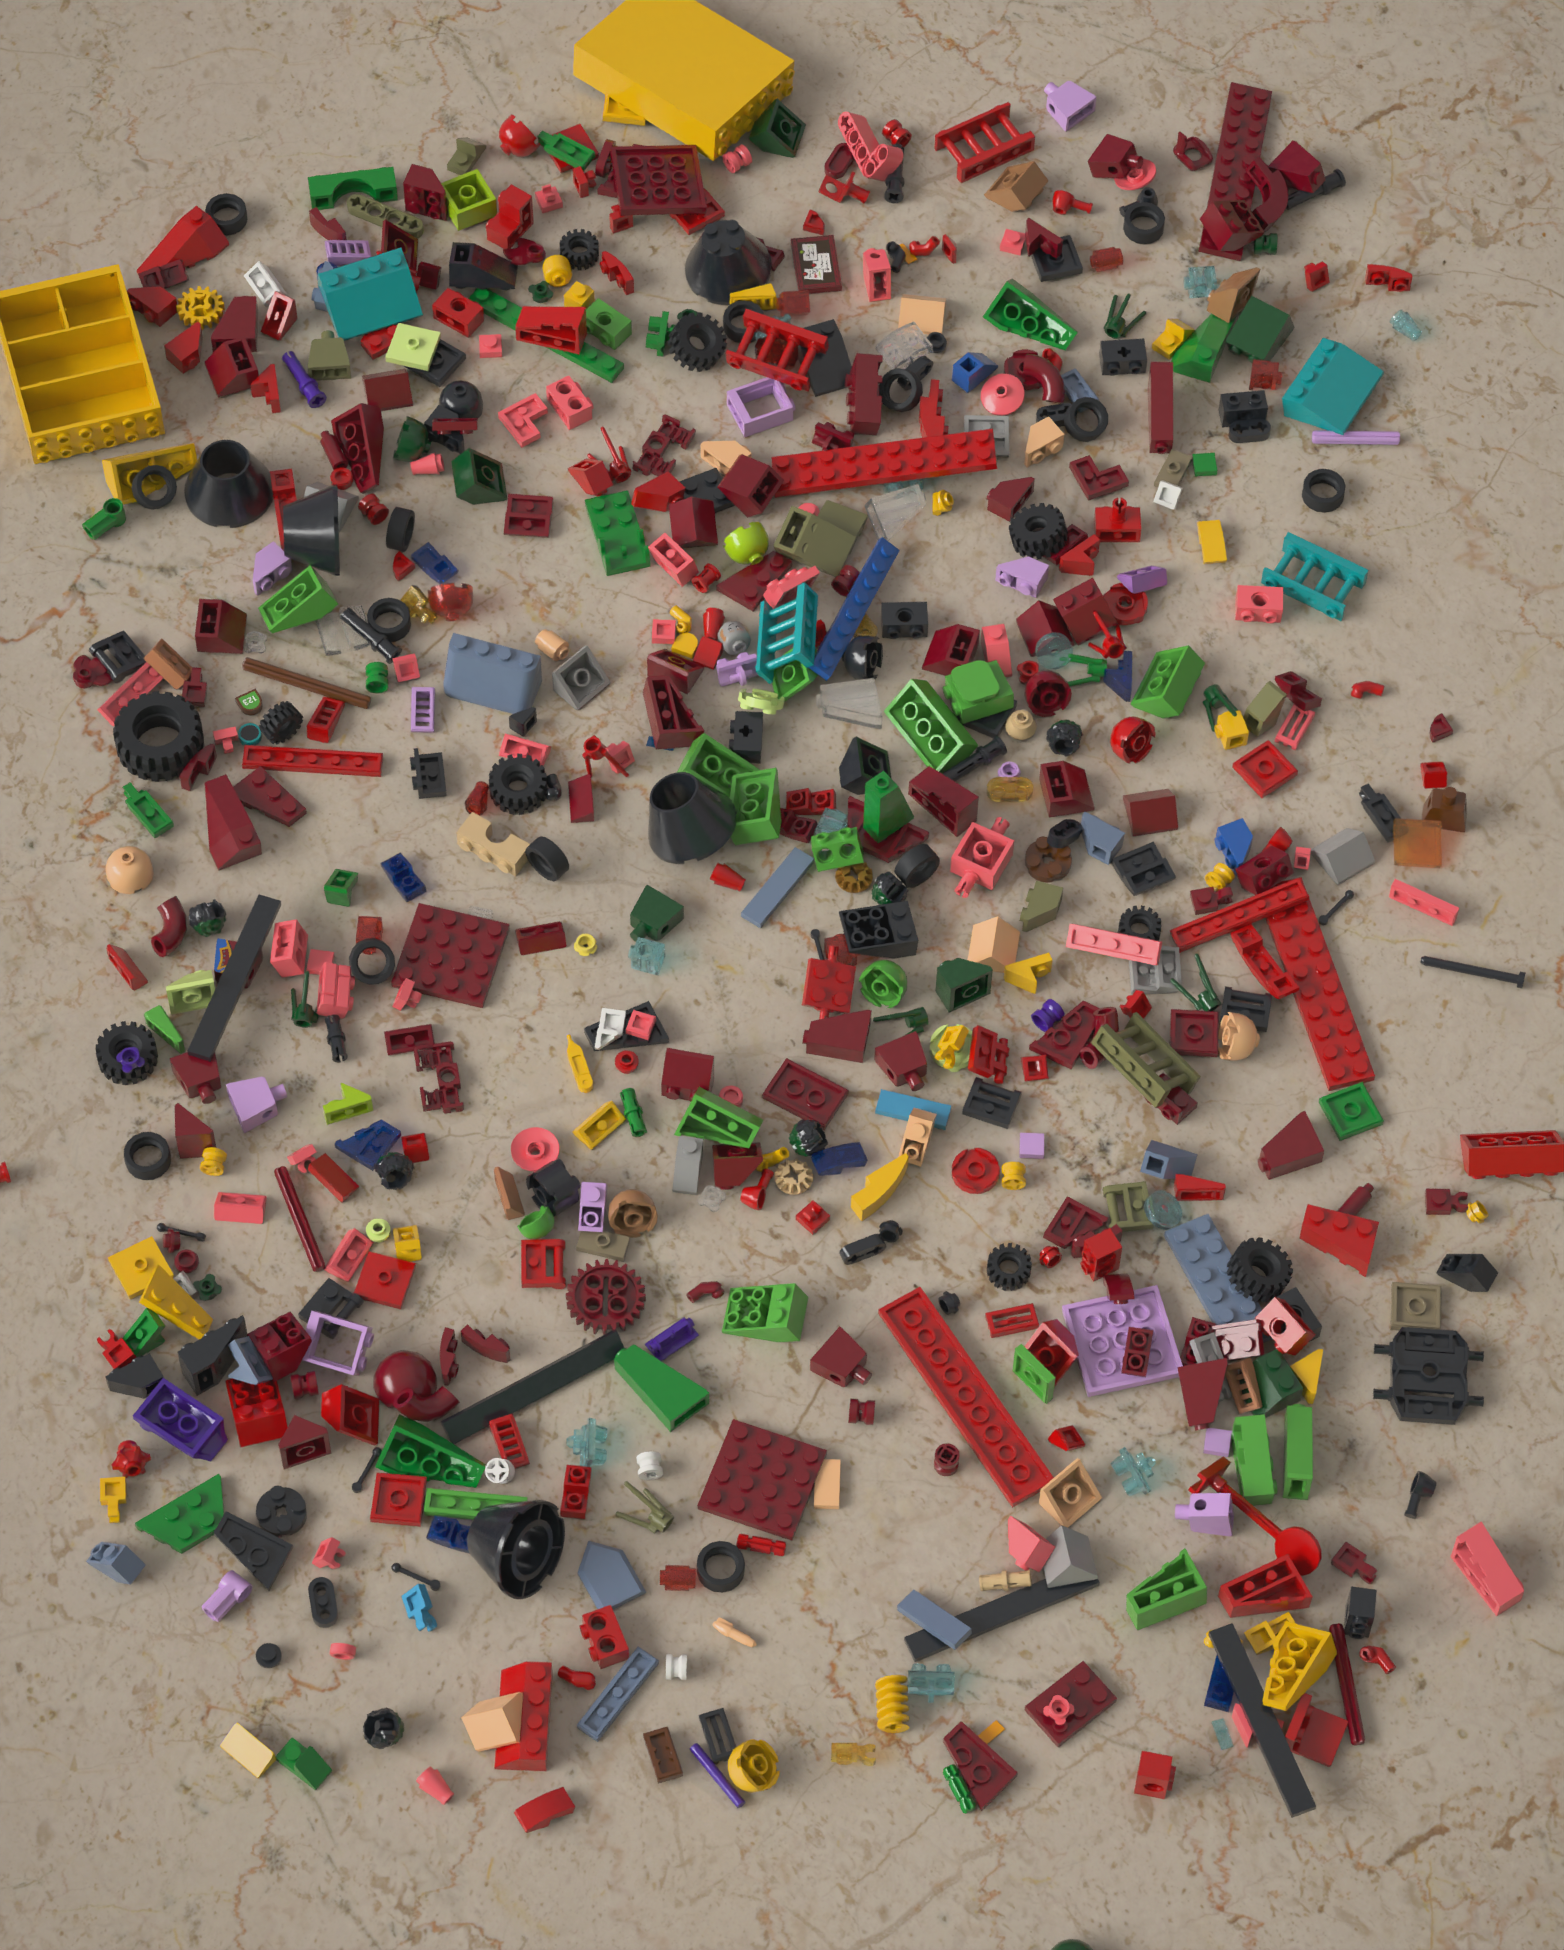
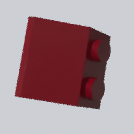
[1053,577,1118,646]
[661,1048,714,1102]

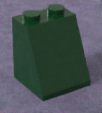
[1226,295,1295,366]

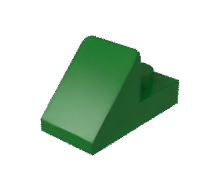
[324,869,358,907]
[123,1308,165,1357]
[275,1737,332,1791]

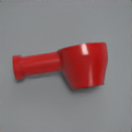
[1052,190,1093,214]
[1261,827,1293,852]
[741,1168,774,1211]

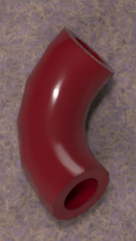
[1023,353,1065,404]
[151,896,187,957]
[1080,1007,1119,1069]
[393,1386,460,1422]

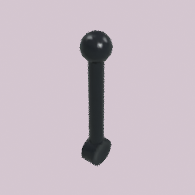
[1319,890,1354,925]
[811,929,825,960]
[157,1223,206,1242]
[352,1447,382,1493]
[391,1563,440,1591]

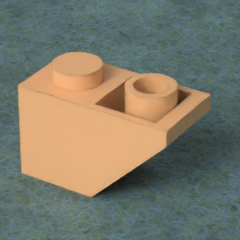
[1024,416,1064,467]
[899,1108,937,1167]

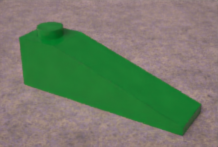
[983,279,1078,350]
[1171,314,1237,383]
[375,1414,486,1488]

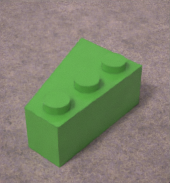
[1231,1414,1278,1506]

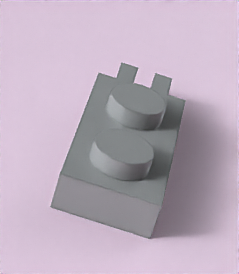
[1189,1332,1232,1402]

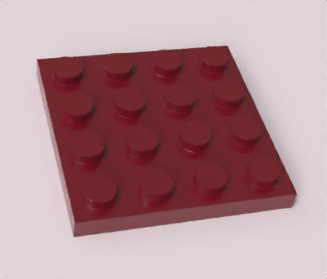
[610,145,707,216]
[391,903,510,1008]
[697,1419,827,1541]

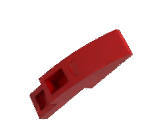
[919,379,949,438]

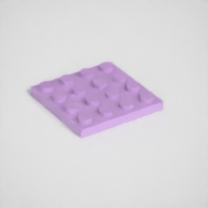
[1062,1285,1183,1397]

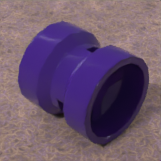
[1031,999,1065,1032]

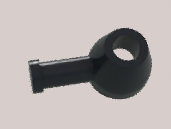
[1119,188,1158,217]
[1404,1471,1437,1519]

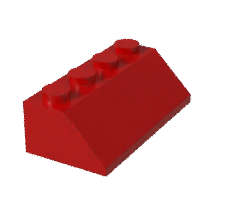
[1460,1130,1564,1179]
[494,1661,553,1771]

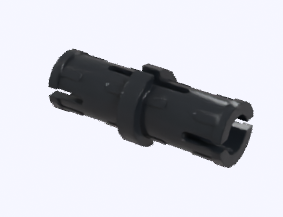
[325,1015,348,1063]

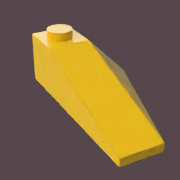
[102,443,197,505]
[1262,1622,1337,1711]

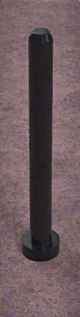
[1420,956,1526,989]

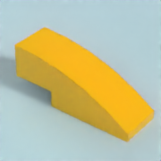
[851,1153,909,1221]

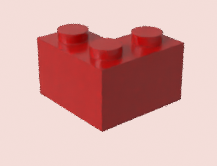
[486,184,534,249]

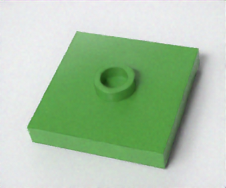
[1012,1344,1055,1404]

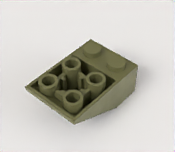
[773,506,856,577]

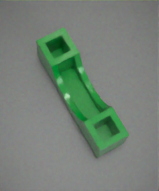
[308,167,398,210]

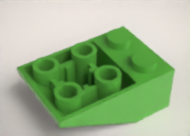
[722,1283,808,1342]

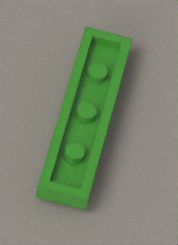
[424,1488,528,1520]

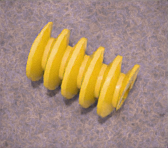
[875,1675,910,1733]

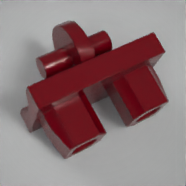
[812,422,854,451]

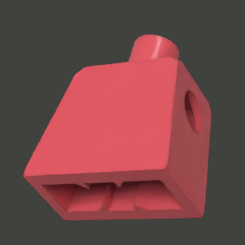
[863,248,891,302]

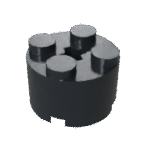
[526,1158,581,1217]

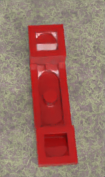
[270,468,297,551]
[1231,924,1299,999]

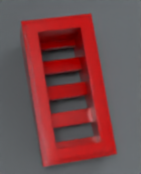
[307,697,345,743]
[1174,1174,1226,1201]
[489,1414,530,1469]

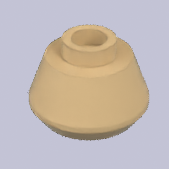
[1005,710,1037,740]

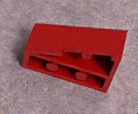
[515,306,587,354]
[1299,1204,1379,1277]

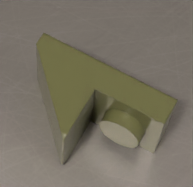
[447,137,486,175]

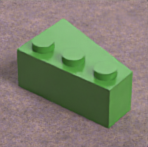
[674,1087,763,1148]
[1126,1548,1207,1631]

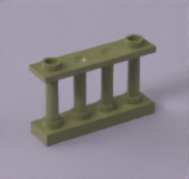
[1091,1012,1201,1108]

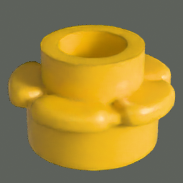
[1466,1200,1489,1224]

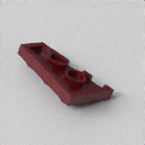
[716,551,792,612]

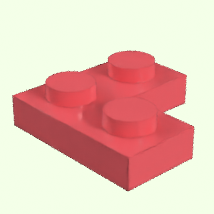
[498,393,548,448]

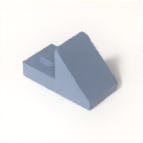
[228,1336,273,1385]

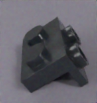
[410,748,447,799]

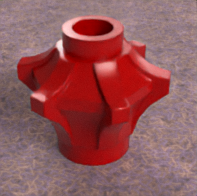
[111,1440,151,1478]

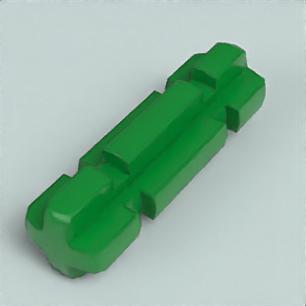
[943,1764,976,1814]

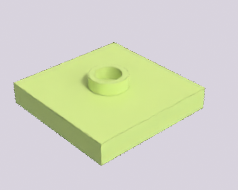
[385,323,441,371]

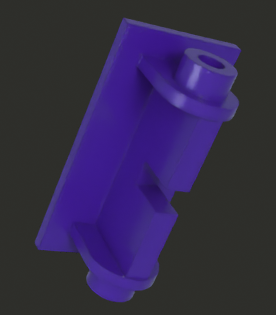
[645,1317,699,1361]

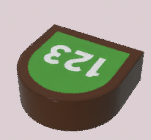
[235,688,263,716]

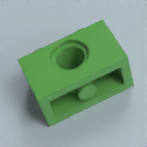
[586,298,632,350]

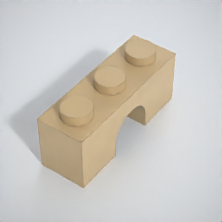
[456,812,530,877]

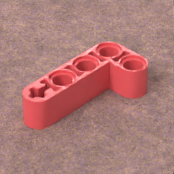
[838,112,903,181]

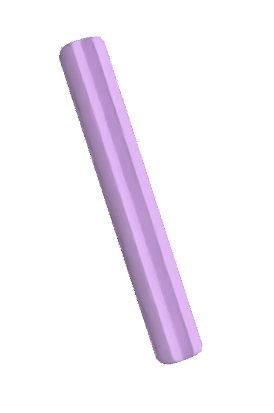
[1312,430,1400,445]

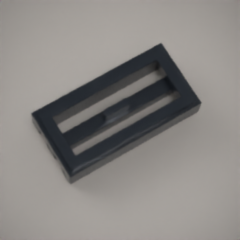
[699,1708,736,1764]

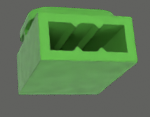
[943,660,1014,724]

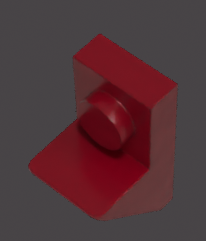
[1025,218,1063,258]

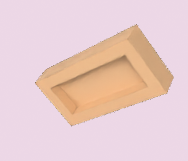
[814,1459,840,1509]

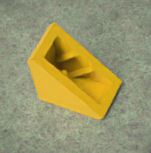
[1290,1349,1323,1404]

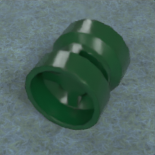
[1254,233,1278,255]

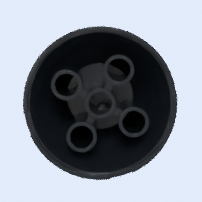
[685,220,772,305]

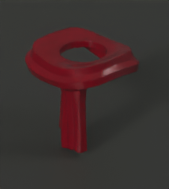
[1173,132,1213,171]

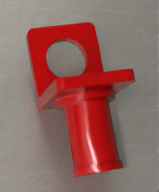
[818,172,870,204]

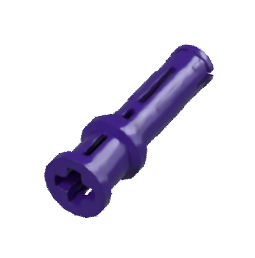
[282,351,327,408]

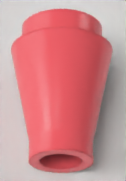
[410,452,445,475]
[416,1766,454,1805]

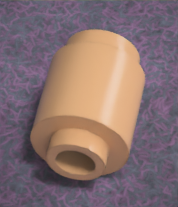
[535,629,569,661]

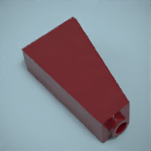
[1148,362,1173,454]

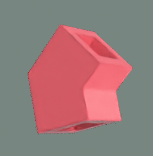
[1293,847,1311,870]

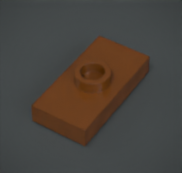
[643,1726,683,1784]

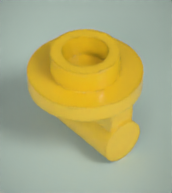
[932,490,954,516]

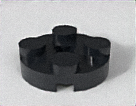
[256,1485,307,1537]

